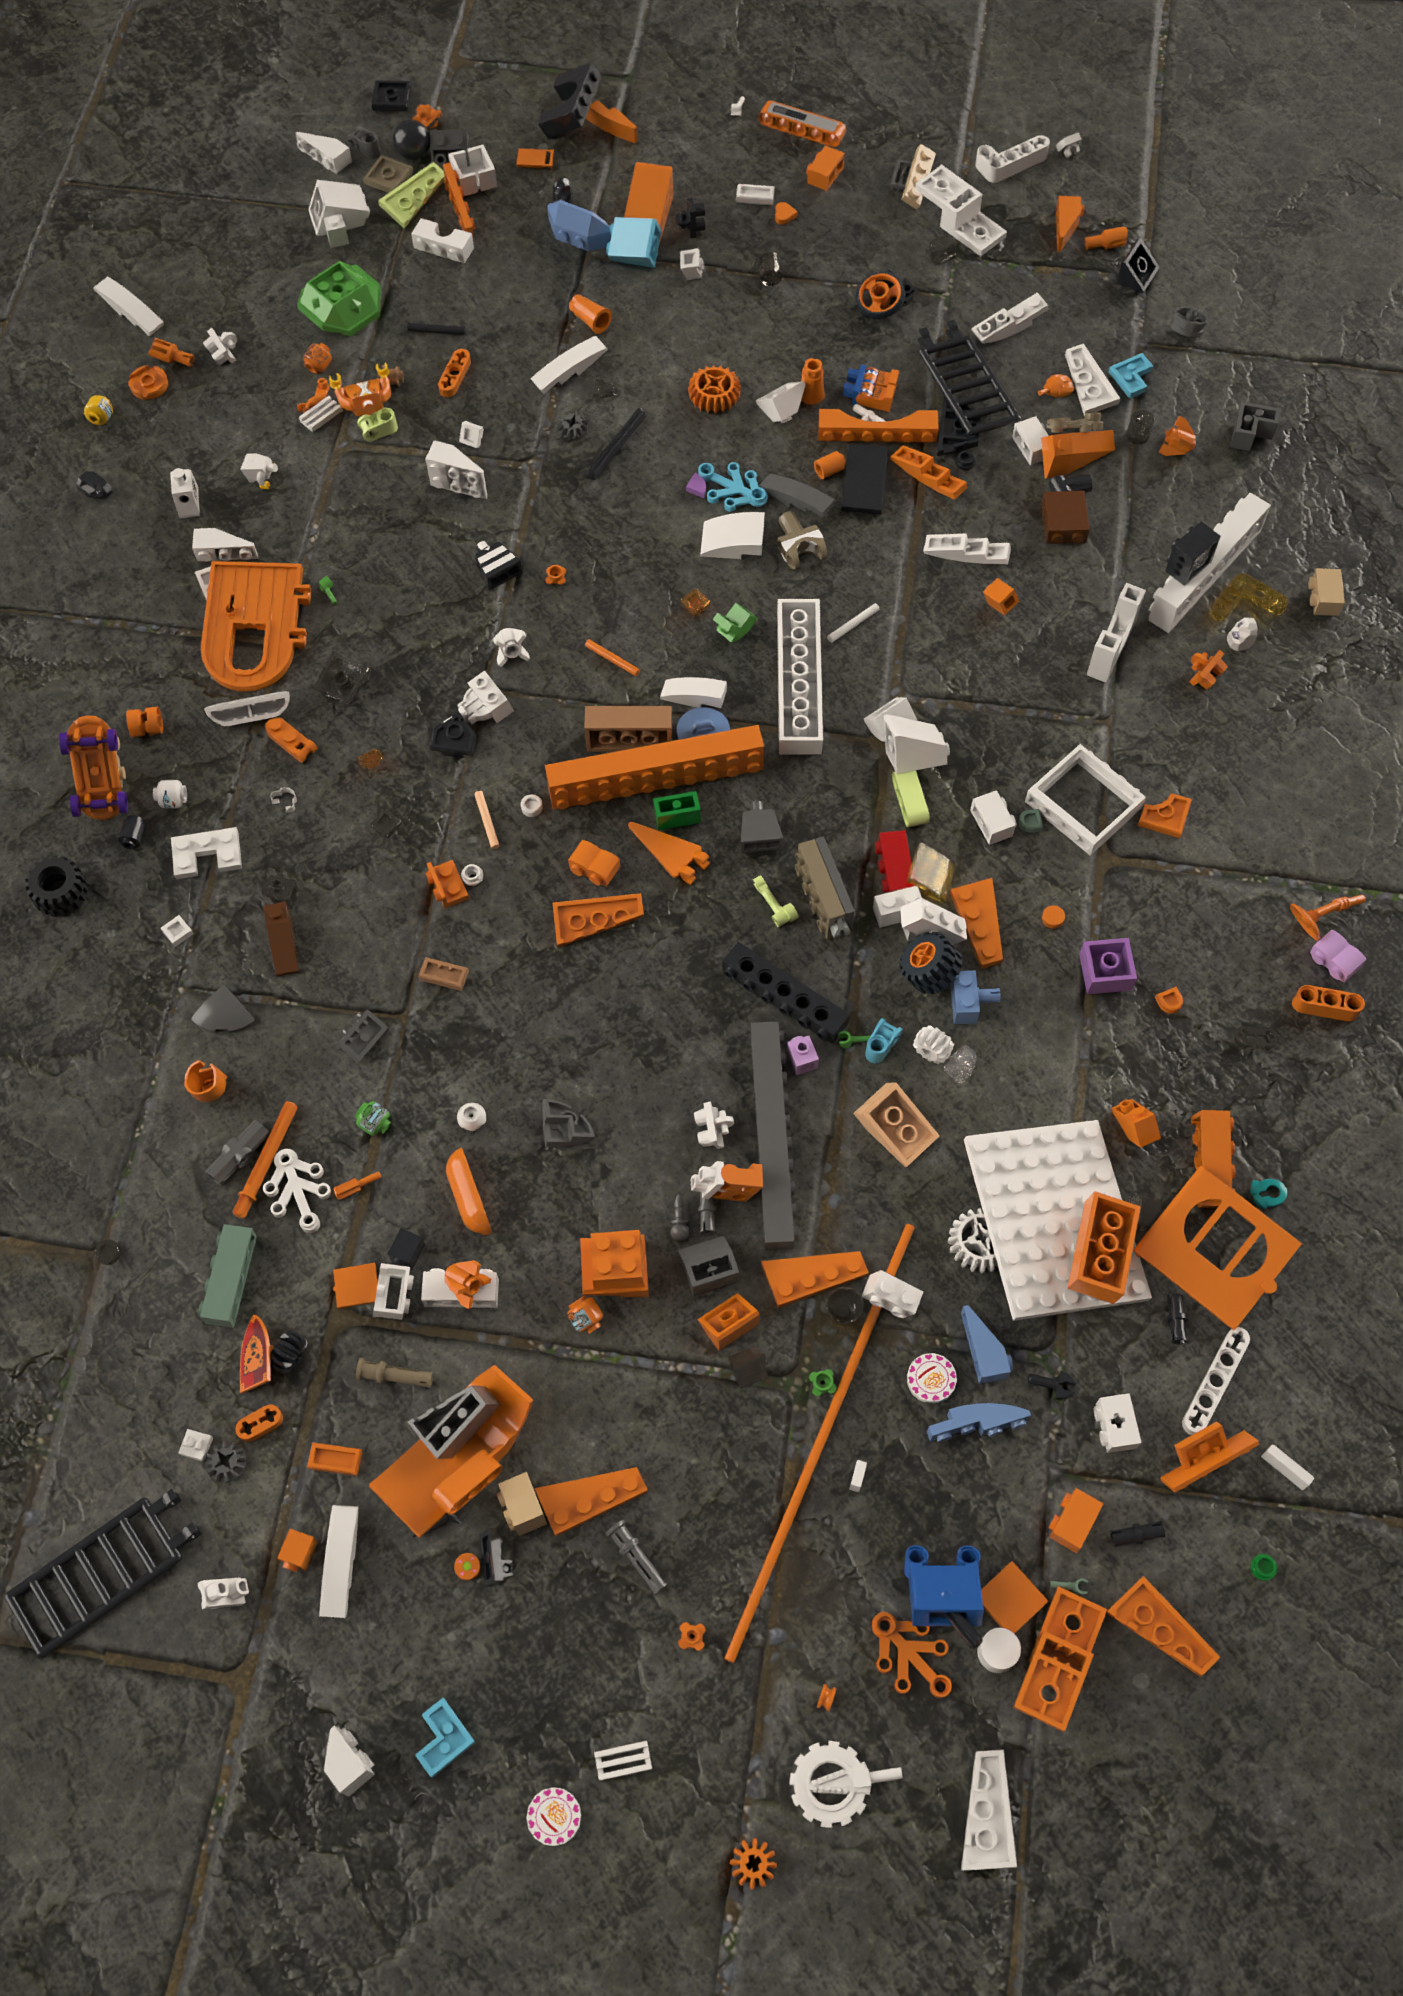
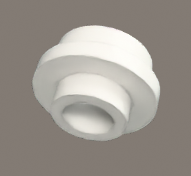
[461,864,483,886]

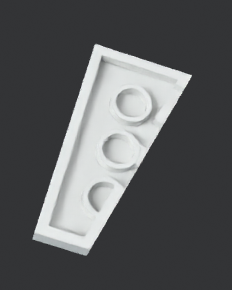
[1065,344,1120,416]
[961,1750,1017,1871]

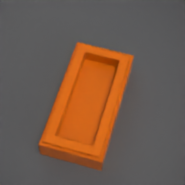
[307,1442,363,1476]

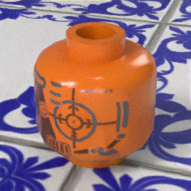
[303,343,332,374]

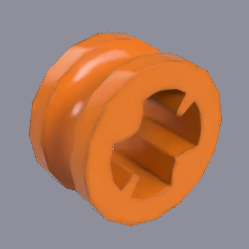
[817,1684,837,1712]

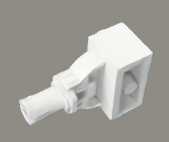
[443,671,514,724]

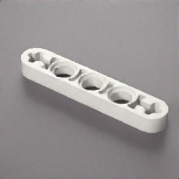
[1182,1327,1250,1435]

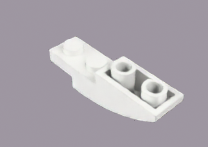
[972,293,1048,343]

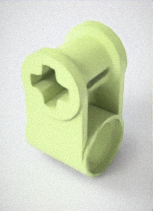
[357,408,398,442]

